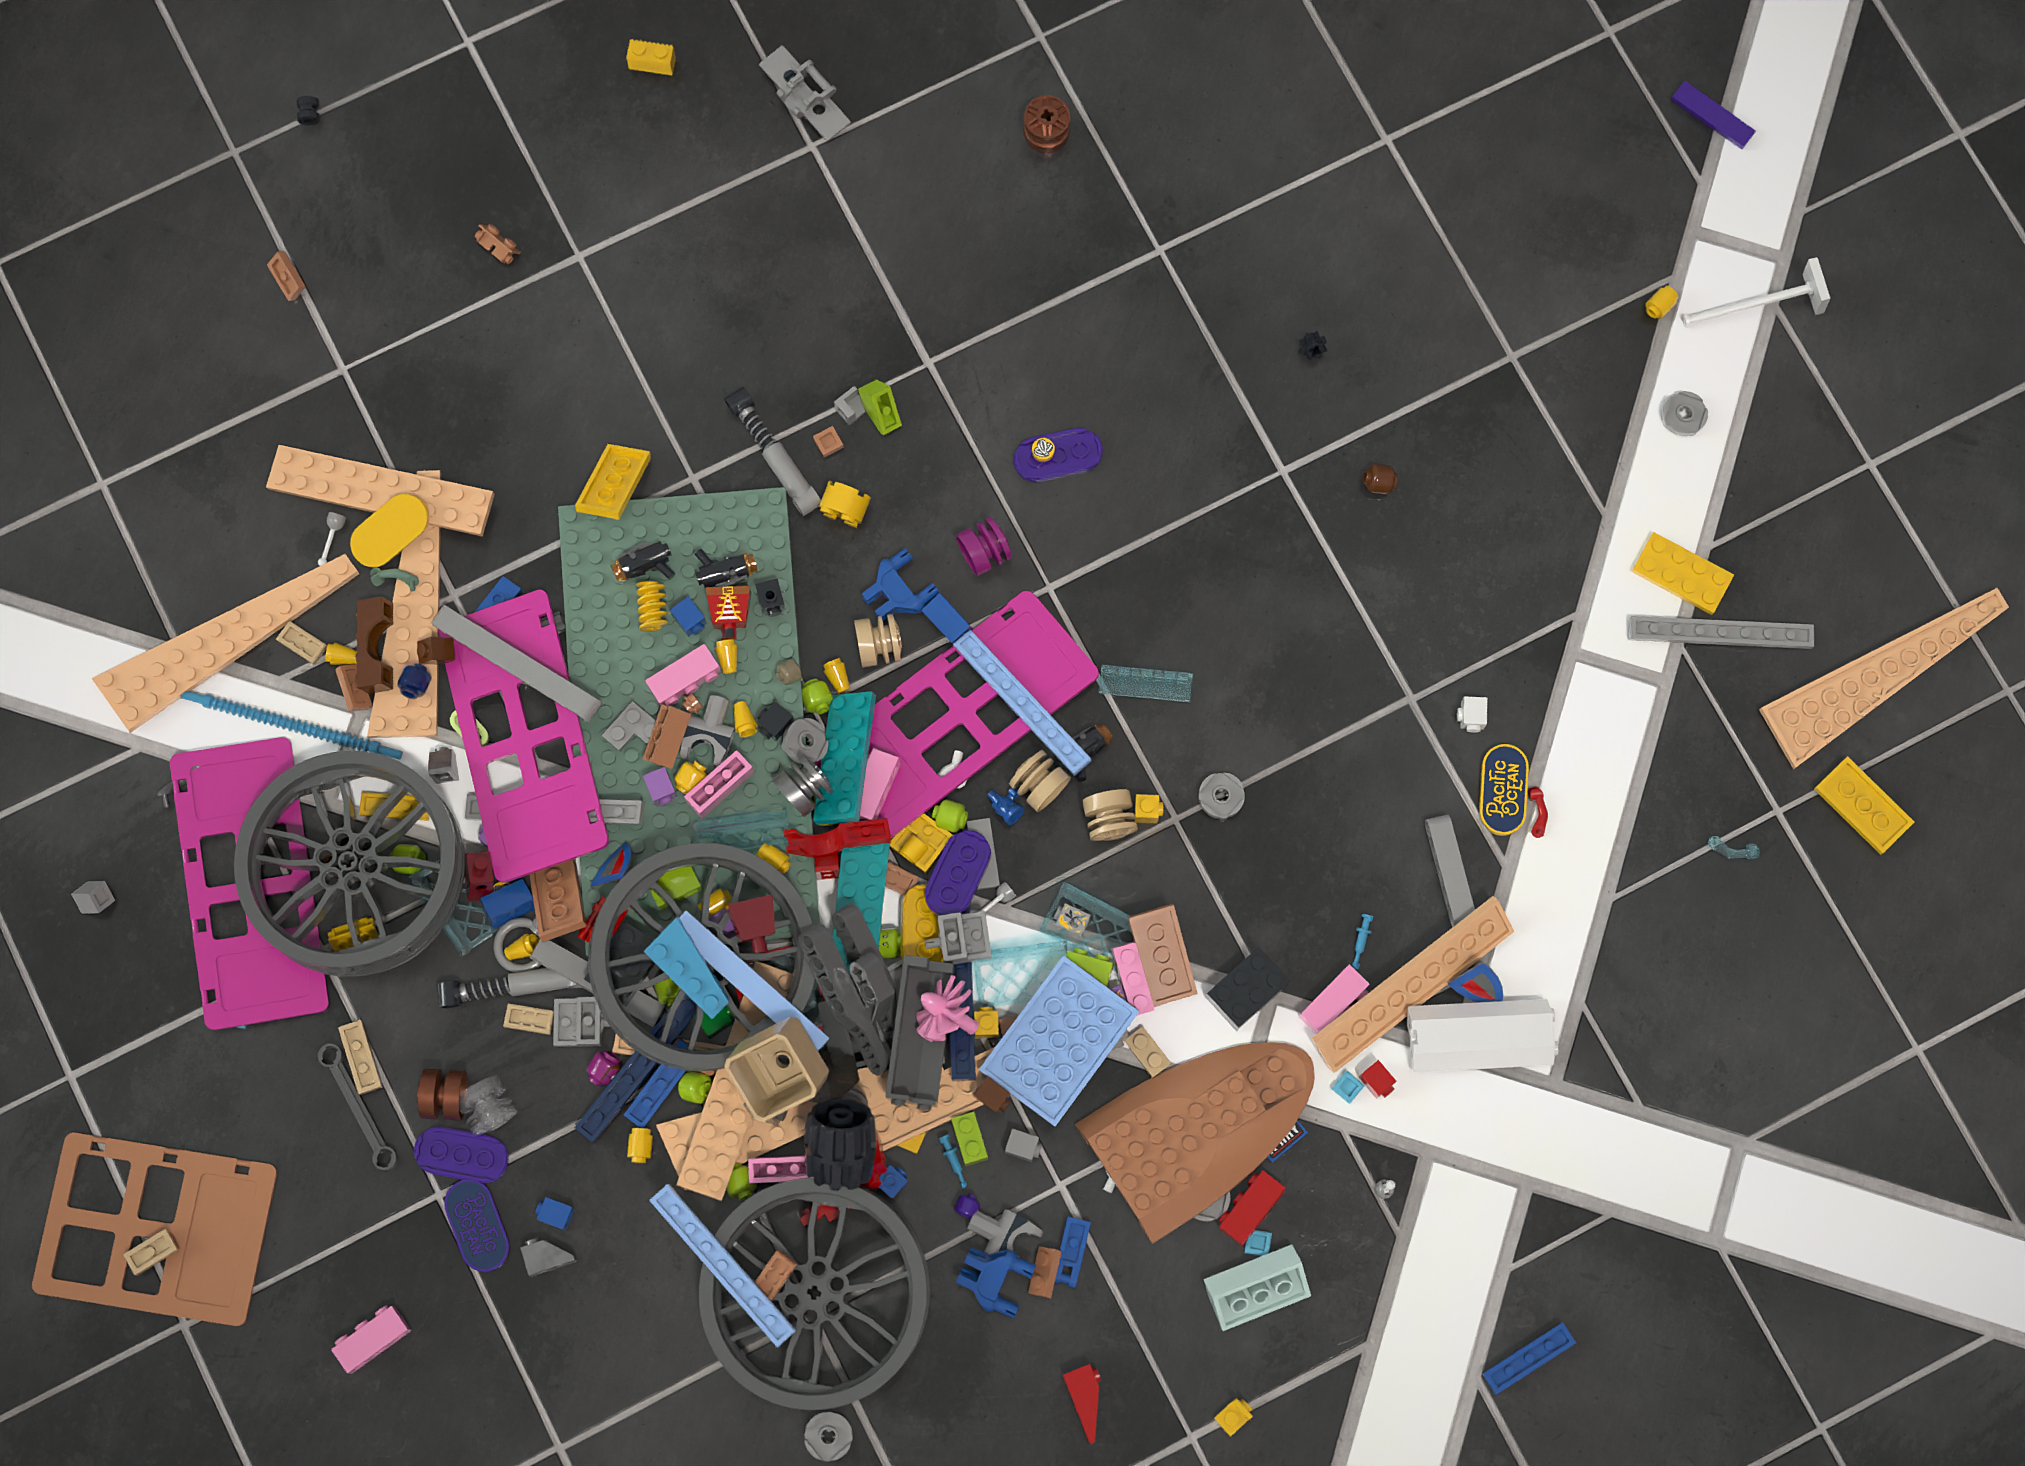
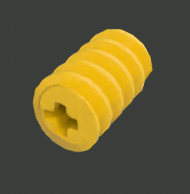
[636,581,668,632]

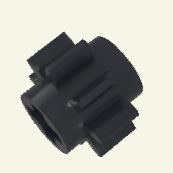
[1299,331,1327,360]

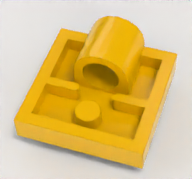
[890,814,953,873]

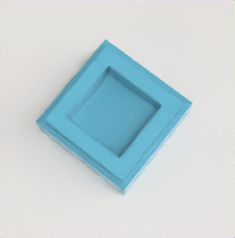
[1331,1071,1365,1104]
[1244,1230,1272,1256]

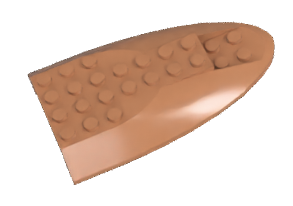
[1075,1042,1315,1244]

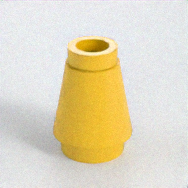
[714,639,737,674]
[325,642,357,665]
[823,658,850,694]
[733,701,758,738]
[504,934,539,960]

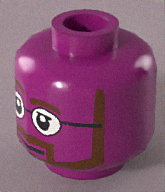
[586,1050,622,1086]

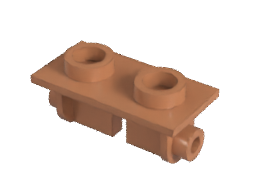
[475,224,521,264]

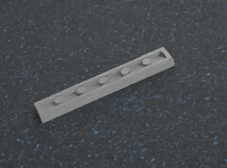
[530,939,665,1027]

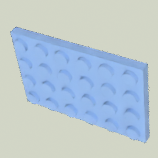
[979,955,1140,1126]

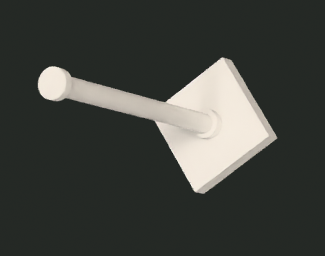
[1683,257,1830,328]

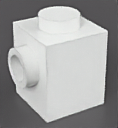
[1457,696,1487,733]

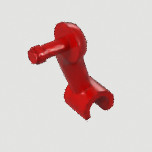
[1528,787,1548,838]

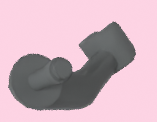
[157,766,200,808]

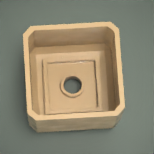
[725,1017,829,1122]

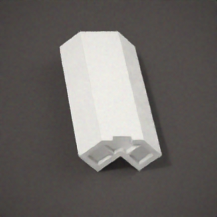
[1407,999,1558,1073]

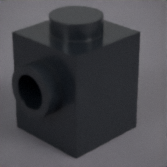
[755,578,786,617]
[757,701,794,741]

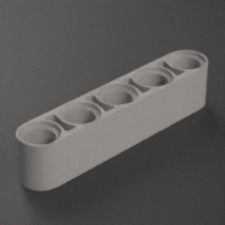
[1425,815,1475,927]

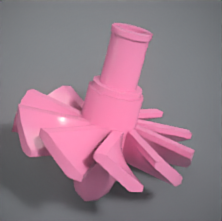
[916,975,979,1042]

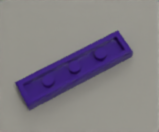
[1671,81,1756,150]

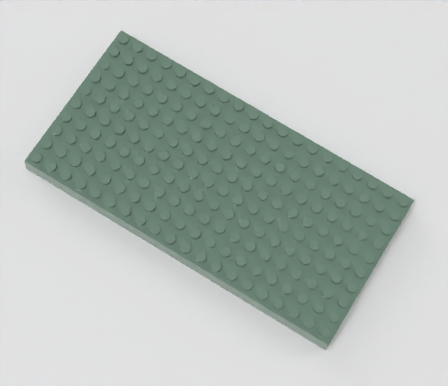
[558,487,821,958]

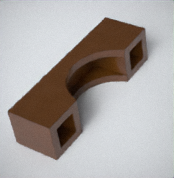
[355,596,393,694]

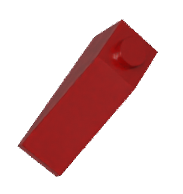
[1063,1364,1101,1444]

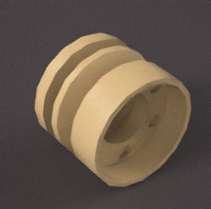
[854,614,902,668]
[1009,750,1071,812]
[1082,789,1138,841]

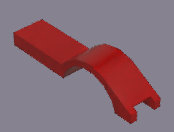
[783,818,891,857]

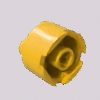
[819,481,871,528]

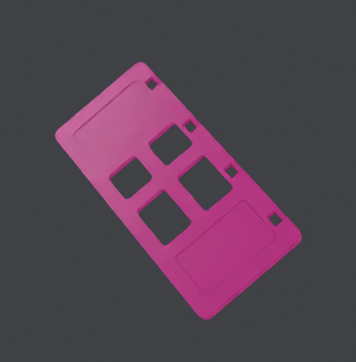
[438,590,609,883]
[814,591,1099,839]
[170,737,329,1030]

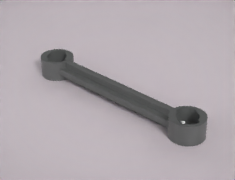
[318,1044,399,1171]

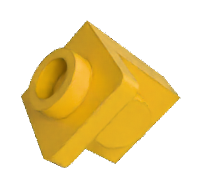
[1214,1398,1253,1437]

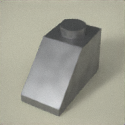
[428,747,459,784]
[521,1238,577,1277]

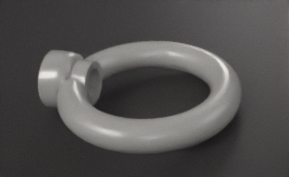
[493,917,541,973]

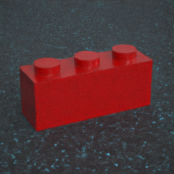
[1219,1171,1286,1247]

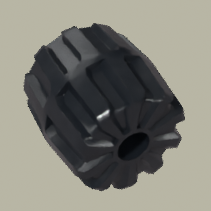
[804,1099,877,1191]

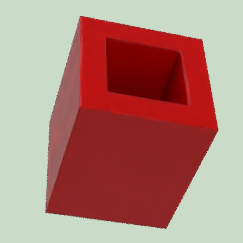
[1358,1059,1397,1099]

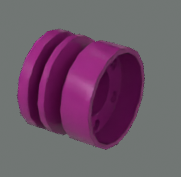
[955,517,1012,577]

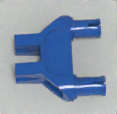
[862,548,940,621]
[956,1247,1036,1319]

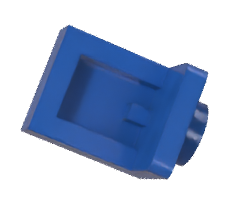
[879,1165,908,1198]

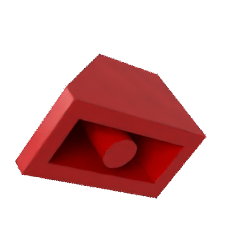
[814,852,840,880]

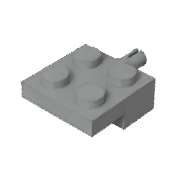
[925,911,992,964]
[553,997,610,1047]

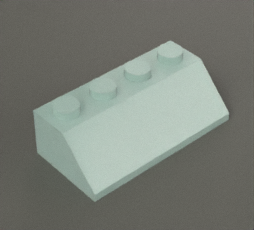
[1203,1245,1311,1331]

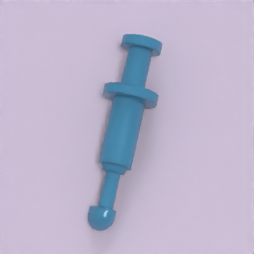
[1352,914,1373,969]
[938,1134,967,1189]

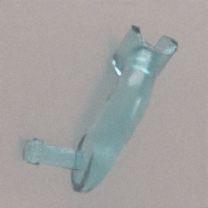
[1708,836,1760,859]

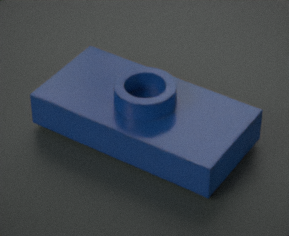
[475,576,522,612]

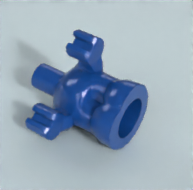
[987,788,1025,825]

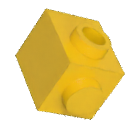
[1134,794,1163,823]
[974,1007,999,1039]

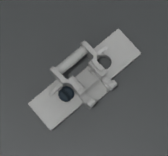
[759,45,851,142]

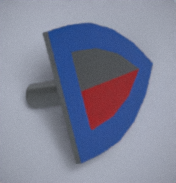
[590,842,632,888]
[1448,961,1504,1003]

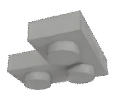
[602,701,656,752]

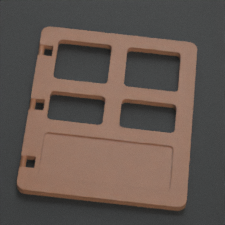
[32,1133,277,1326]

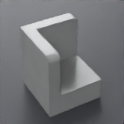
[834,386,866,425]
[71,881,115,913]

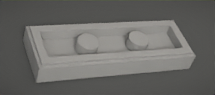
[967,818,1000,890]

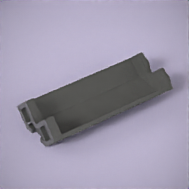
[885,955,955,1111]

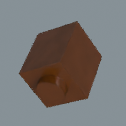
[417,637,455,665]
[973,1076,1011,1114]

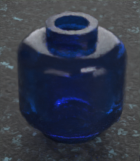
[397,663,431,699]

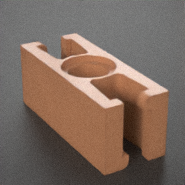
[642,705,691,769]

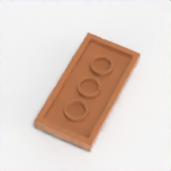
[529,859,587,942]
[1128,904,1198,1007]

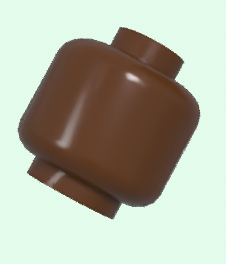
[1362,464,1398,495]

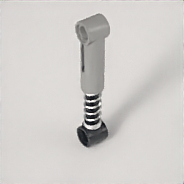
[724,387,821,517]
[437,961,588,1009]

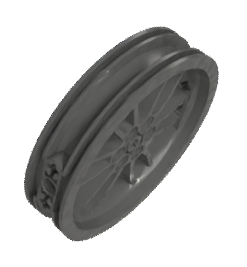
[234,750,465,977]
[588,843,815,1071]
[699,1178,930,1410]

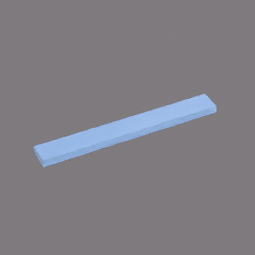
[953,630,1091,776]
[680,911,829,1051]
[650,1184,796,1347]

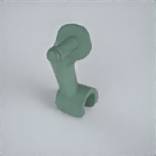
[370,568,419,591]

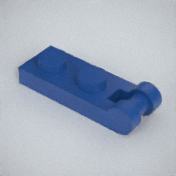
[1055,1217,1091,1288]

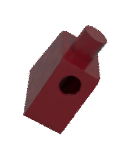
[464,851,494,902]
[726,895,775,954]

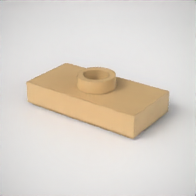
[276,621,327,665]
[503,1004,554,1035]

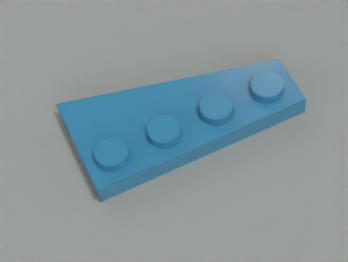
[644,917,730,1019]

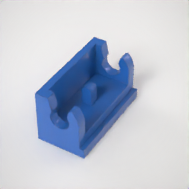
[922,593,973,644]
[480,879,535,929]

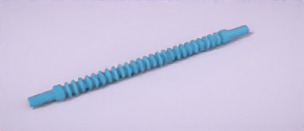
[181,691,403,760]

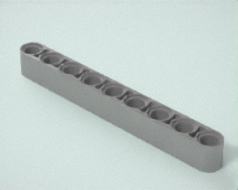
[431,605,602,723]

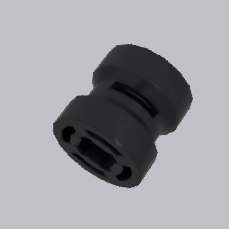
[297,96,320,125]

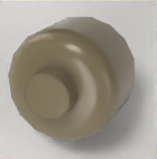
[776,659,801,685]

